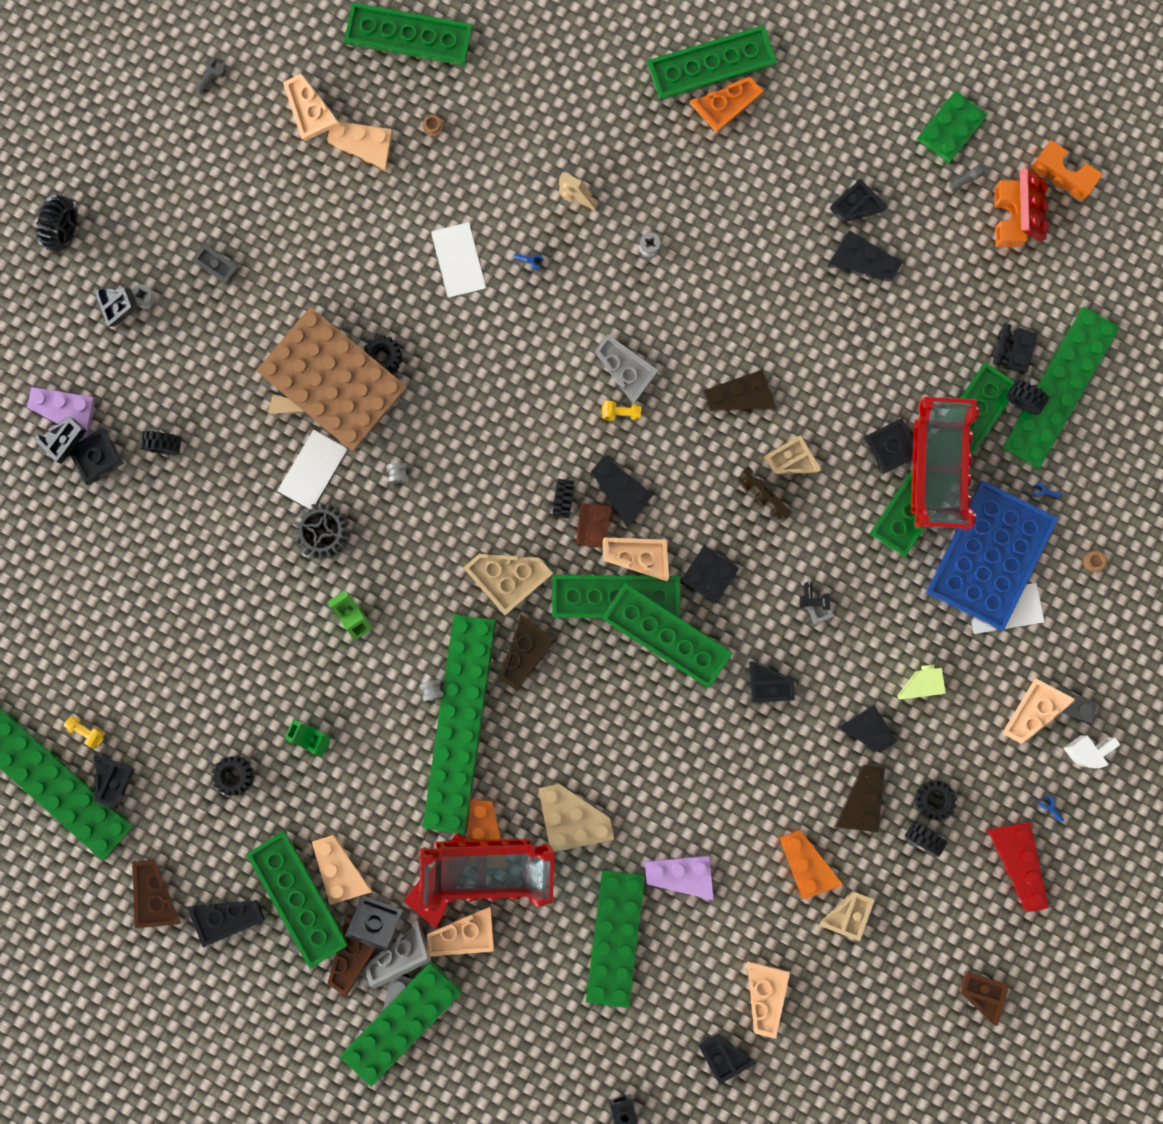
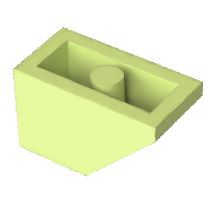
[898,665,946,699]

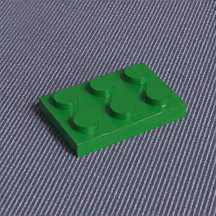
[917,90,988,164]

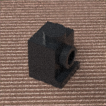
[609,1094,638,1124]

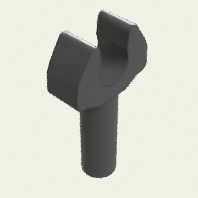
[195,57,226,94]
[949,163,987,192]

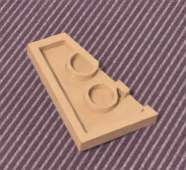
[283,74,340,141]
[327,122,393,171]
[427,906,494,956]
[747,961,790,1039]

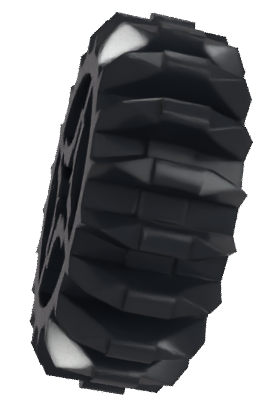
[35,194,79,252]

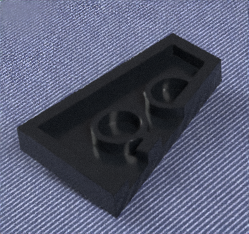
[591,456,653,527]

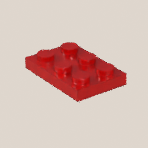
[1020,168,1049,241]

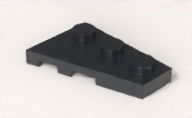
[827,230,903,282]
[187,900,265,948]

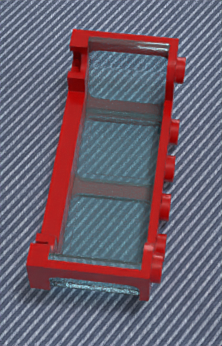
[911,397,979,531]
[418,839,555,911]

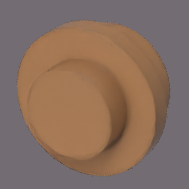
[423,115,443,136]

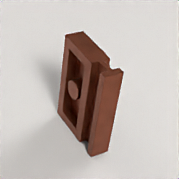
[576,503,611,548]

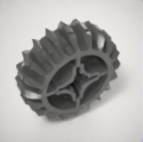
[293,503,351,560]

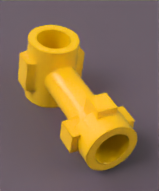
[602,401,641,421]
[64,716,105,749]

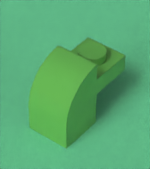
[327,590,373,641]

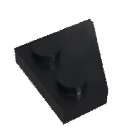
[94,754,135,810]
[697,1033,756,1085]

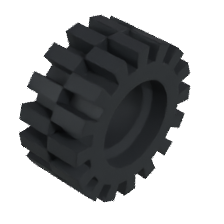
[364,335,402,374]
[1006,380,1049,415]
[140,431,182,455]
[552,478,575,519]
[212,756,254,796]
[914,780,957,820]
[905,821,948,857]

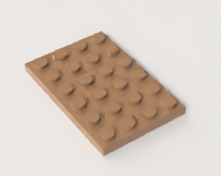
[256,307,408,452]

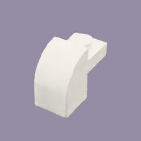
[1063,735,1120,768]

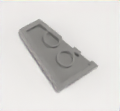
[365,920,431,989]

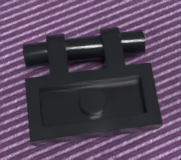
[993,323,1038,374]

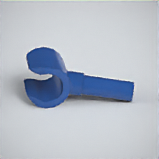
[514,253,544,270]
[1032,483,1062,498]
[1039,796,1064,823]

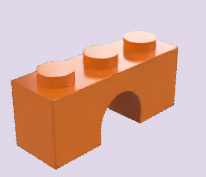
[1031,140,1103,201]
[994,180,1029,248]

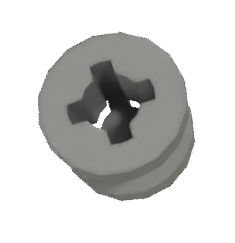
[639,232,660,258]
[132,284,156,309]
[386,463,409,483]
[420,679,444,701]

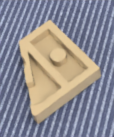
[559,172,599,211]
[763,435,821,475]
[819,891,875,941]

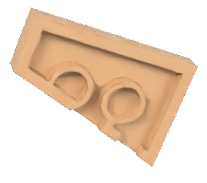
[603,538,669,582]
[1003,678,1075,745]
[312,835,372,905]

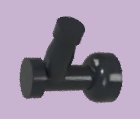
[800,582,830,610]

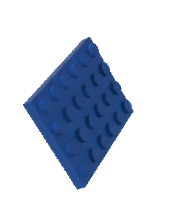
[925,480,1058,632]

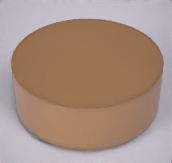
[1083,550,1107,572]

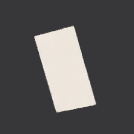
[431,222,486,298]
[277,430,347,510]
[972,583,1044,634]

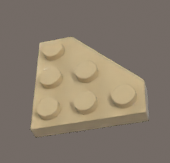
[463,554,553,616]
[538,784,614,852]

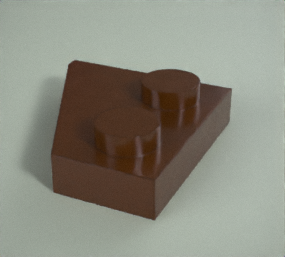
[959,970,1009,1026]

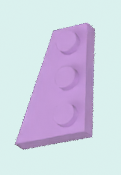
[27,387,96,438]
[645,856,713,900]

